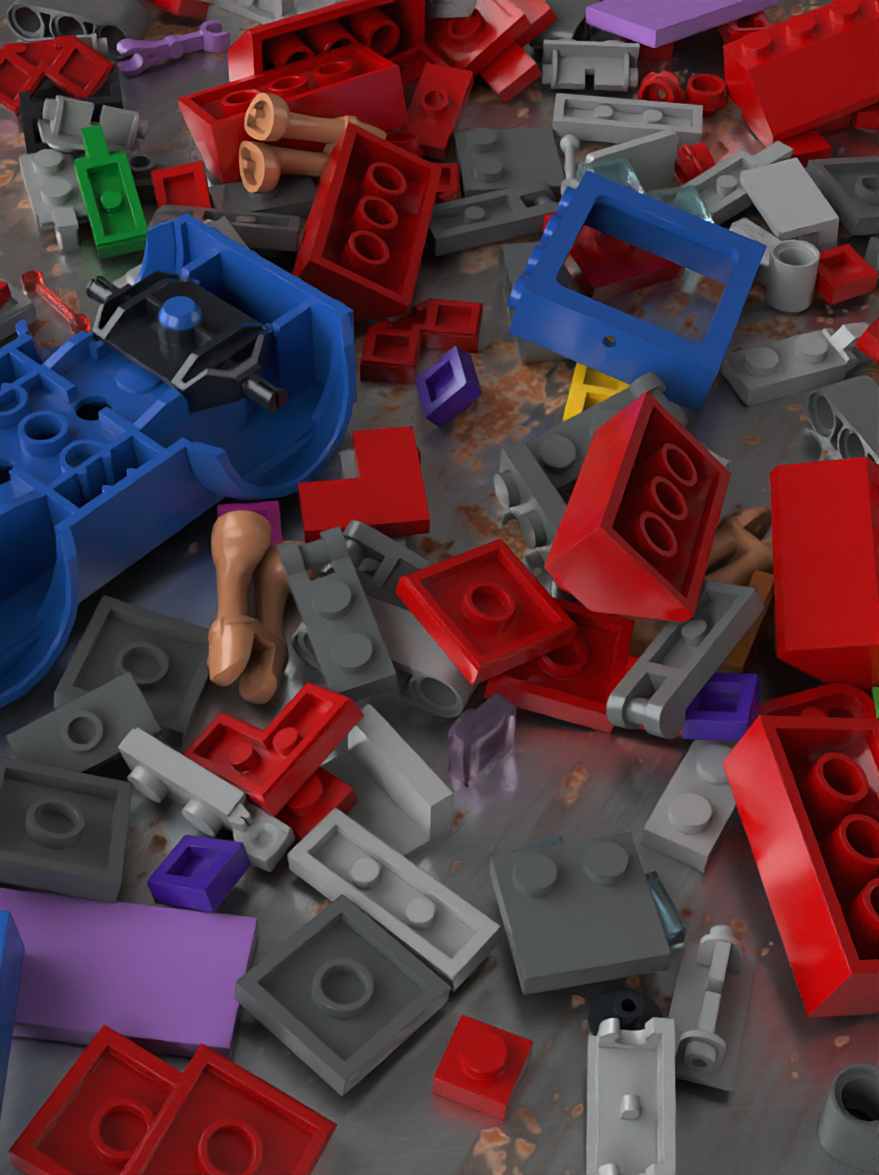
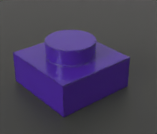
[415,345,482,428]
[681,673,761,741]
[146,835,251,913]

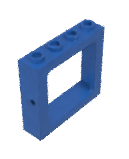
[507,170,767,413]

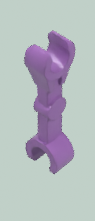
[117,20,230,76]

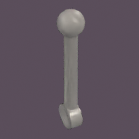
[560,134,580,196]

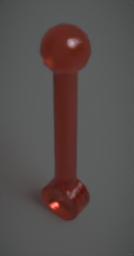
[21,270,91,334]

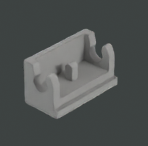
[586,1017,676,1175]

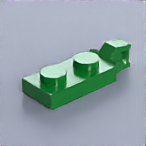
[74,125,148,259]

